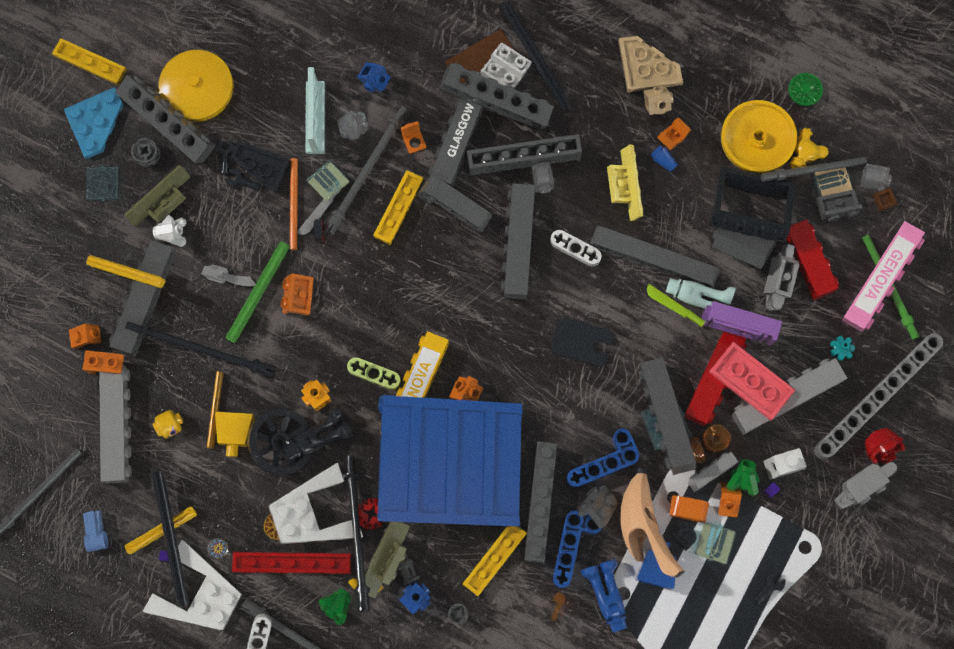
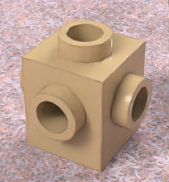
[644,86,674,115]

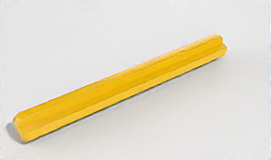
[86,255,166,288]

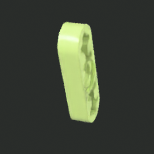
[347,358,401,390]

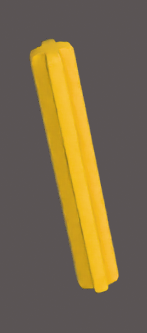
[124,506,197,554]

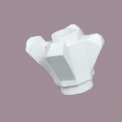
[153,215,186,247]

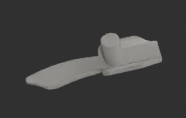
[201,264,256,287]

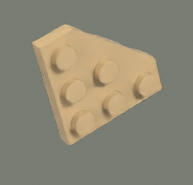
[618,36,683,93]

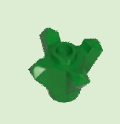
[727,460,760,496]
[319,588,352,625]

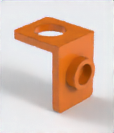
[401,121,426,154]
[718,481,742,517]

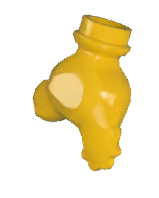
[789,128,829,169]

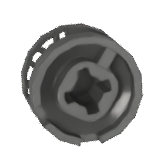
[131,138,161,167]

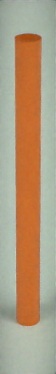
[290,158,298,250]

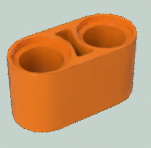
[669,495,709,523]

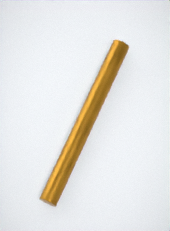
[206,372,224,449]

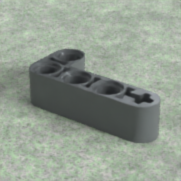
[417,176,492,232]

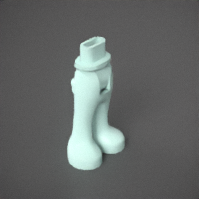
[666,278,736,309]

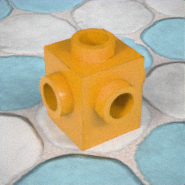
[301,380,332,412]

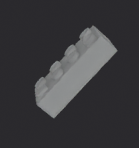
[688,452,738,493]

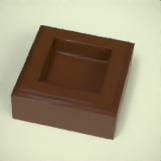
[872,187,898,212]

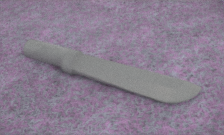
[297,181,340,235]

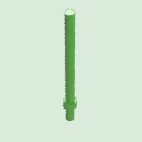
[862,235,920,340]

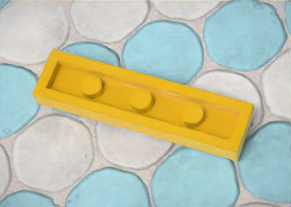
[52,38,127,85]
[373,170,424,245]
[463,526,527,596]

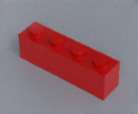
[786,219,839,300]

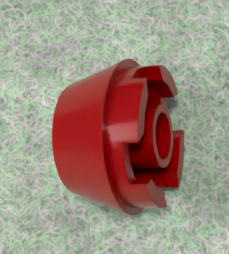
[865,428,905,465]

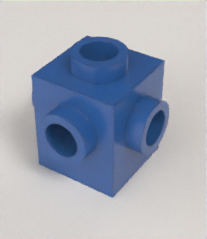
[357,62,391,92]
[399,583,430,615]

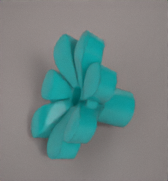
[830,336,855,361]

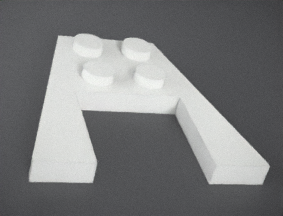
[269,463,363,544]
[143,540,242,630]

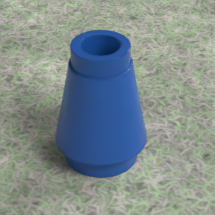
[650,145,678,172]

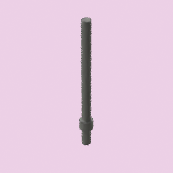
[761,157,867,181]
[0,448,82,535]

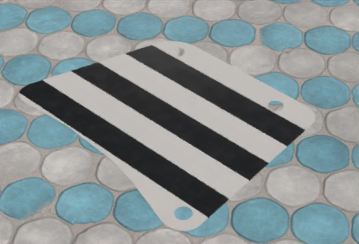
[614,469,822,649]

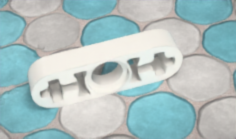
[550,230,601,266]
[247,614,272,649]

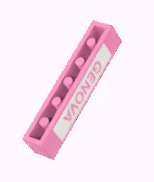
[842,221,925,332]

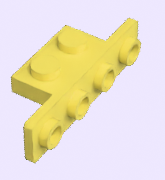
[607,145,643,221]

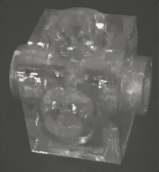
[337,111,369,140]

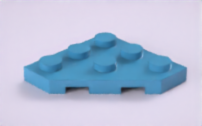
[64,87,124,159]

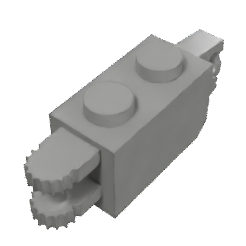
[764,244,799,311]

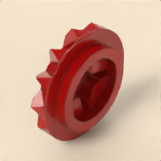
[358,498,386,530]

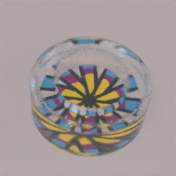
[207,538,228,559]

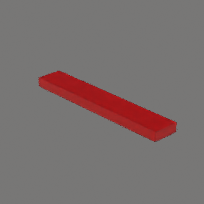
[232,552,352,574]

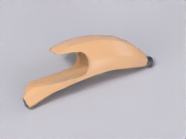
[620,468,685,578]

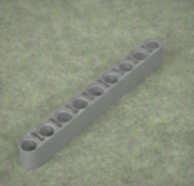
[814,333,943,460]

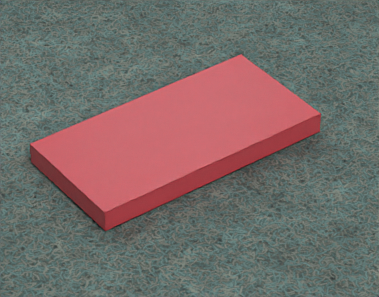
[709,342,795,421]

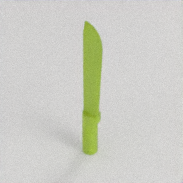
[647,284,704,327]

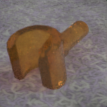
[551,592,566,621]

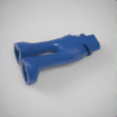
[581,559,627,633]

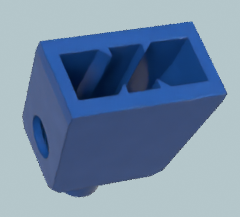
[635,542,676,590]

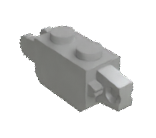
[834,462,897,509]

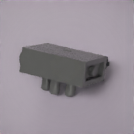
[712,220,778,269]

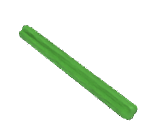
[226,242,290,343]

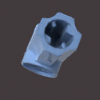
[83,510,108,552]

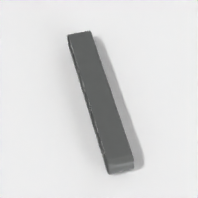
[590,226,720,289]

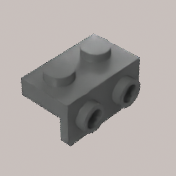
[816,190,862,221]
[578,485,619,529]

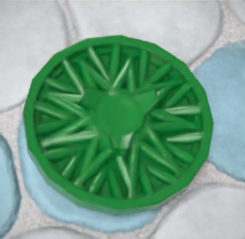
[788,73,823,106]

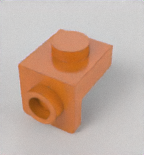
[657,117,691,150]
[69,324,101,349]

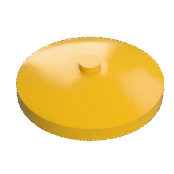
[159,50,233,122]
[721,100,797,174]

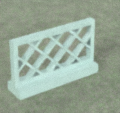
[305,67,325,154]

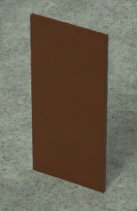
[445,29,515,84]

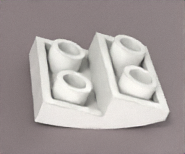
[480,42,532,88]

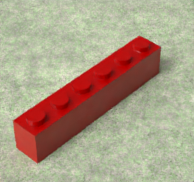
[683,331,747,426]

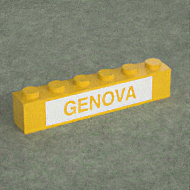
[380,331,449,434]

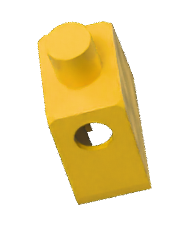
[215,412,255,458]

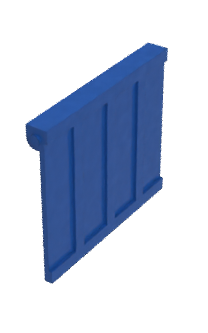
[378,395,522,526]

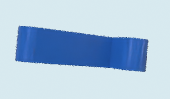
[566,428,639,489]
[553,511,602,589]

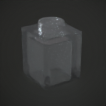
[531,162,554,193]
[860,164,892,191]

